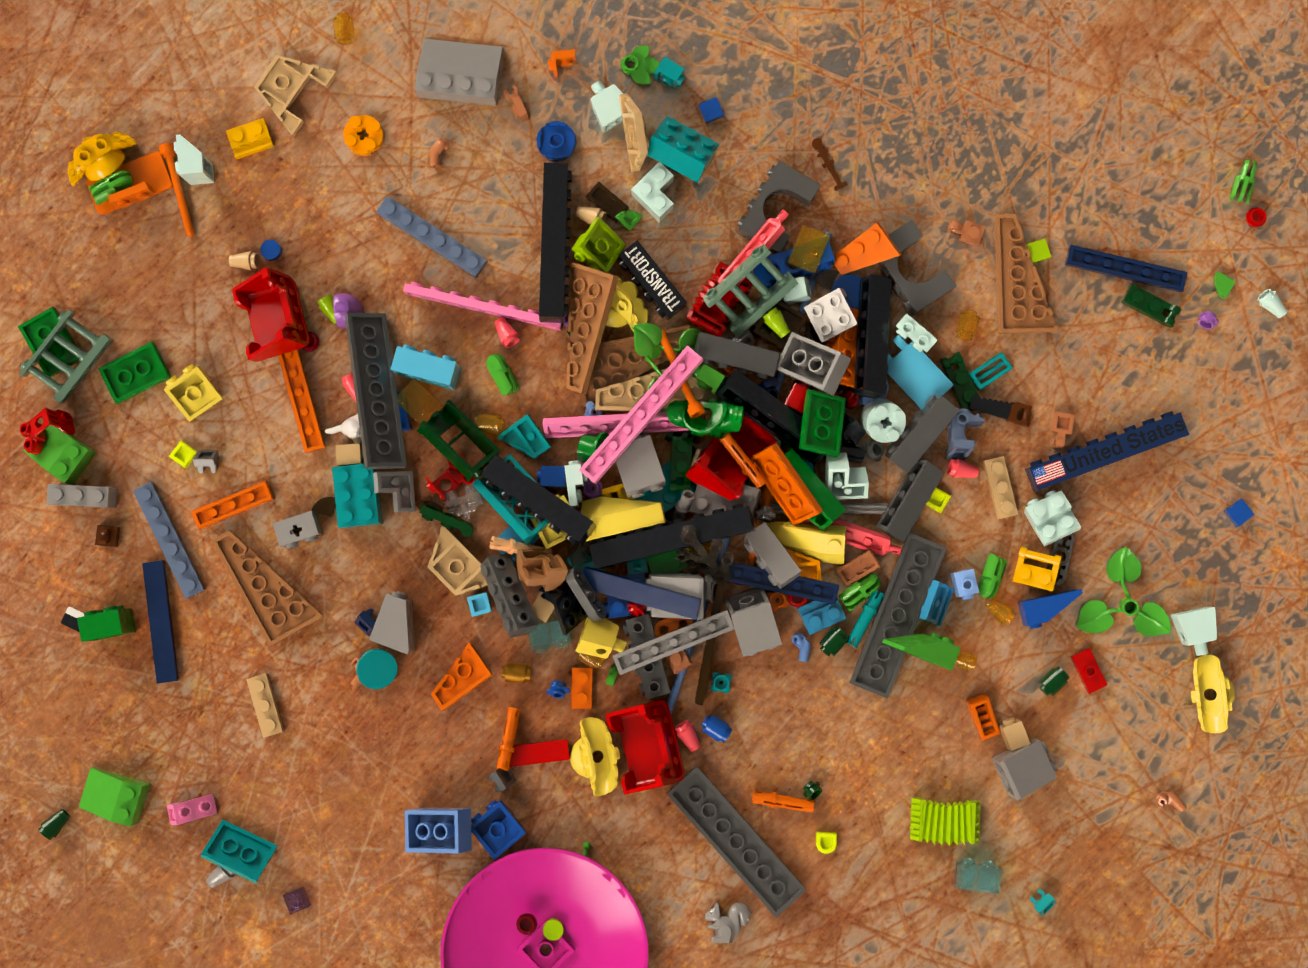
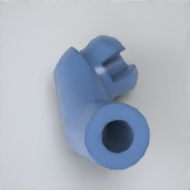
[791,633,811,662]

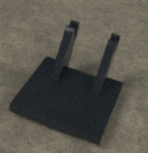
[539,581,588,635]

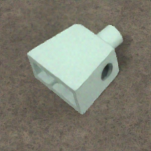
[590,81,623,133]
[1170,607,1217,656]

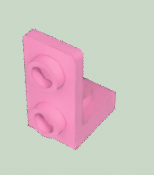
[166,794,217,825]

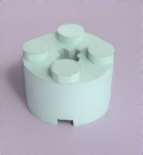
[860,398,906,443]

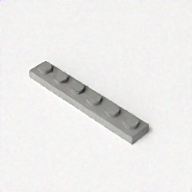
[612,610,734,675]

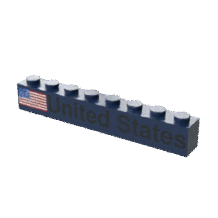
[1025,411,1189,492]

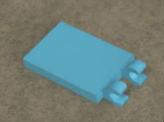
[887,335,954,410]

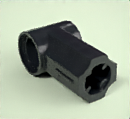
[823,440,866,463]

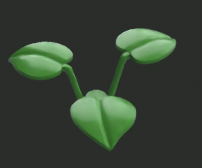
[633,323,702,391]
[1077,547,1171,636]

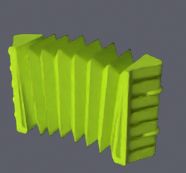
[909,797,981,846]

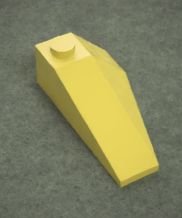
[581,496,666,541]
[766,521,846,565]

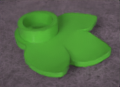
[621,46,660,85]

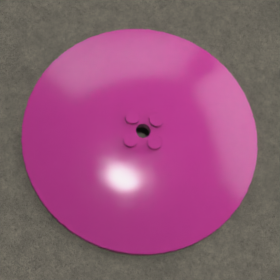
[440,848,648,968]

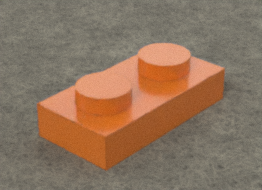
[571,667,593,709]

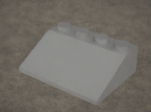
[415,39,503,106]

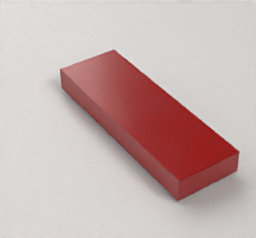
[509,739,570,767]

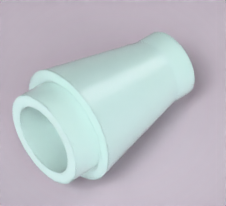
[1257,289,1288,318]

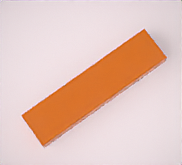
[191,480,275,530]

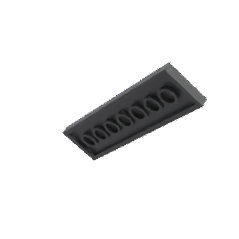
[345,312,407,469]
[849,533,947,699]
[666,766,806,918]

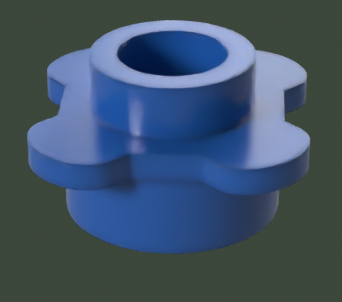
[546,681,570,698]

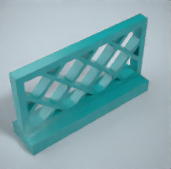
[472,454,548,546]

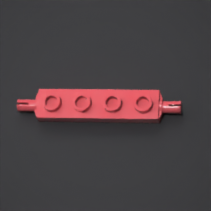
[718,209,789,291]
[800,519,902,556]

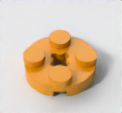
[343,115,384,156]

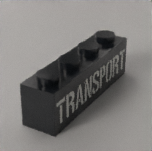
[618,240,687,320]

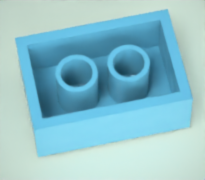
[390,345,461,391]

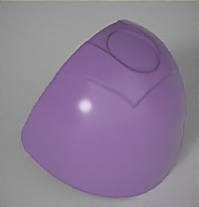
[333,293,363,328]

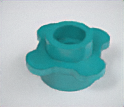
[710,672,732,693]

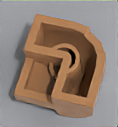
[516,548,568,591]

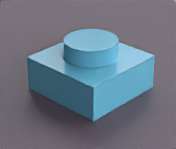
[467,592,492,617]

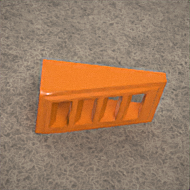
[966,693,1001,741]

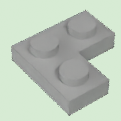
[373,471,416,513]

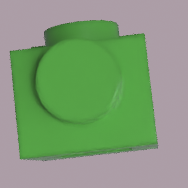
[692,364,725,396]

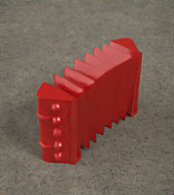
[685,261,753,337]

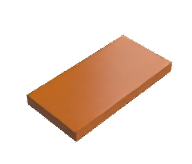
[749,443,823,525]

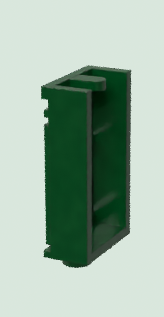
[417,399,500,482]

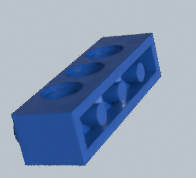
[753,237,835,288]

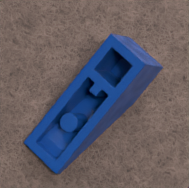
[1018,589,1083,629]

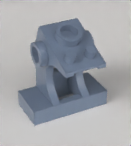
[946,408,985,460]

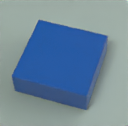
[698,97,724,124]
[1224,499,1255,527]

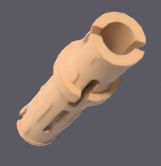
[490,536,552,555]

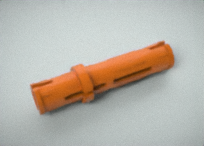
[719,433,767,488]
[496,707,521,771]
[752,790,815,813]

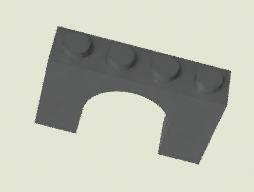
[737,161,820,254]
[878,220,956,315]

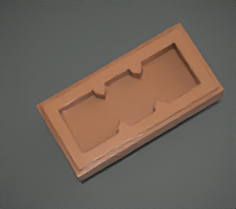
[836,549,881,587]

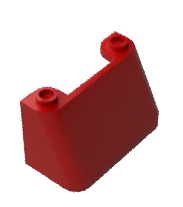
[232,267,310,362]
[685,415,778,501]
[605,700,685,795]

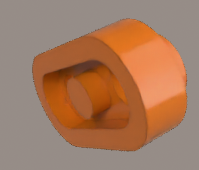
[654,618,693,638]

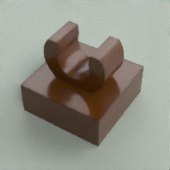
[95,525,120,547]

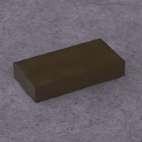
[586,181,629,223]

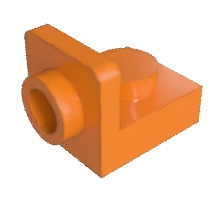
[548,49,576,77]

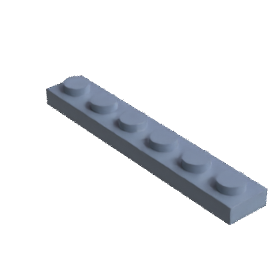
[376,196,487,278]
[133,482,206,599]

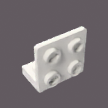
[804,288,857,342]

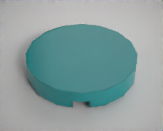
[356,648,397,689]

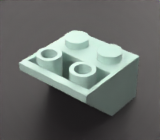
[174,134,214,185]

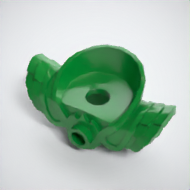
[667,398,744,438]

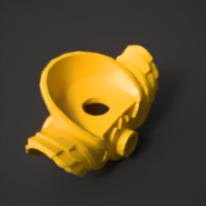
[68,131,137,187]

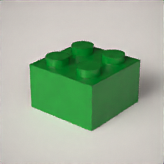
[77,605,136,642]

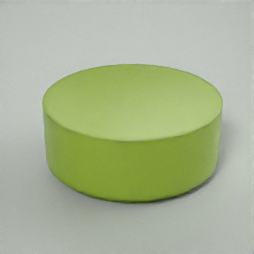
[543,918,564,941]

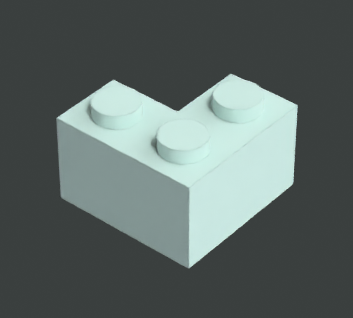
[631,162,674,223]
[824,453,869,500]

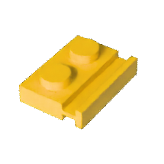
[226,118,274,159]

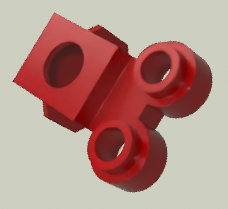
[20,408,76,455]
[425,453,477,501]

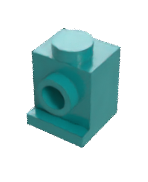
[654,56,686,88]

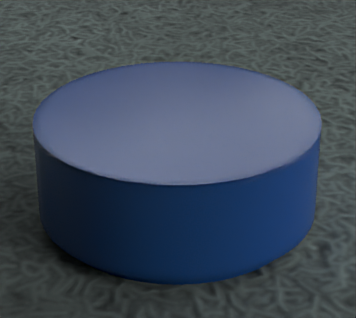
[260,240,282,261]

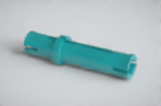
[847,590,885,648]

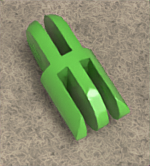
[1229,159,1257,204]
[88,170,133,205]
[486,354,520,396]
[978,554,1007,599]
[838,573,881,611]

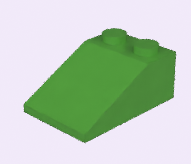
[23,424,97,485]
[882,633,961,671]
[79,767,150,827]

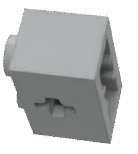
[272,511,323,549]

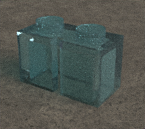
[528,620,572,654]
[954,858,1002,894]

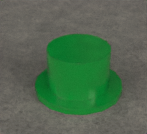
[577,432,609,463]

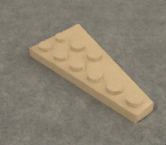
[595,362,718,414]

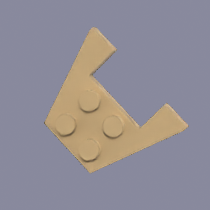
[254,55,337,137]

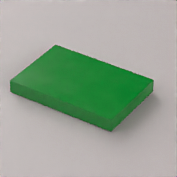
[18,307,80,378]
[98,341,171,405]
[799,389,846,457]

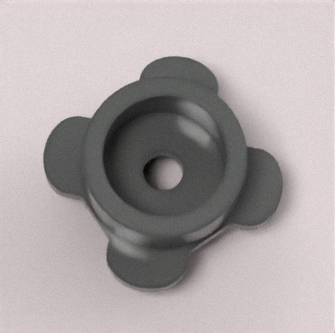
[865,440,884,462]
[756,506,776,523]

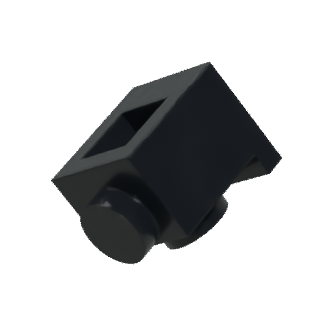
[841,413,866,444]

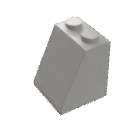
[616,435,666,498]
[645,571,704,620]
[724,588,782,657]
[369,591,415,654]
[991,738,1057,801]

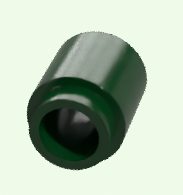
[819,626,849,657]
[1039,666,1070,696]

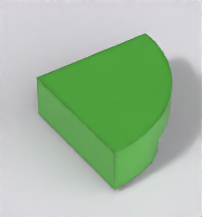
[615,210,643,231]
[1213,271,1236,300]
[605,664,618,686]

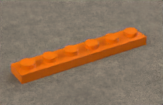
[278,349,326,453]

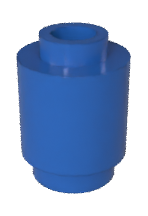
[701,714,732,743]

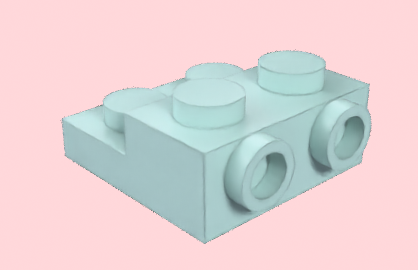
[896,313,937,352]
[564,460,588,508]
[1024,490,1081,547]

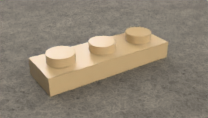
[983,456,1018,520]
[246,673,284,738]

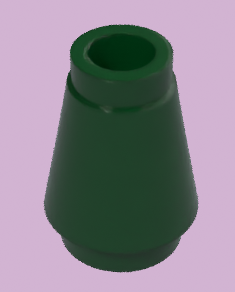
[38,809,71,840]

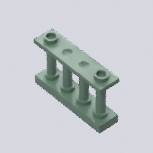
[703,244,799,337]
[19,309,113,403]

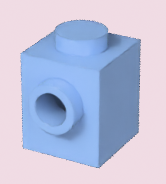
[950,569,979,600]

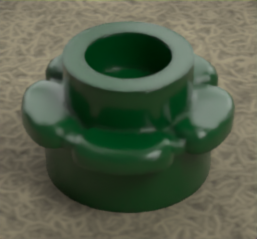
[803,781,822,800]

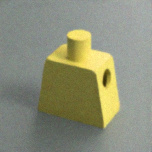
[575,617,627,659]

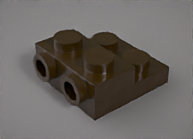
[751,301,808,350]

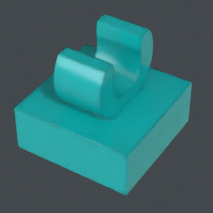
[627,558,648,575]
[1030,889,1057,917]

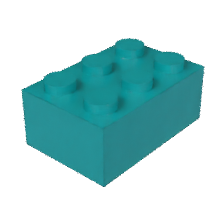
[647,116,719,183]
[332,464,383,529]

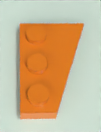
[834,222,902,275]
[431,642,493,711]

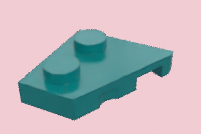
[497,414,552,459]

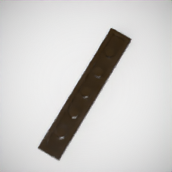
[695,583,725,705]

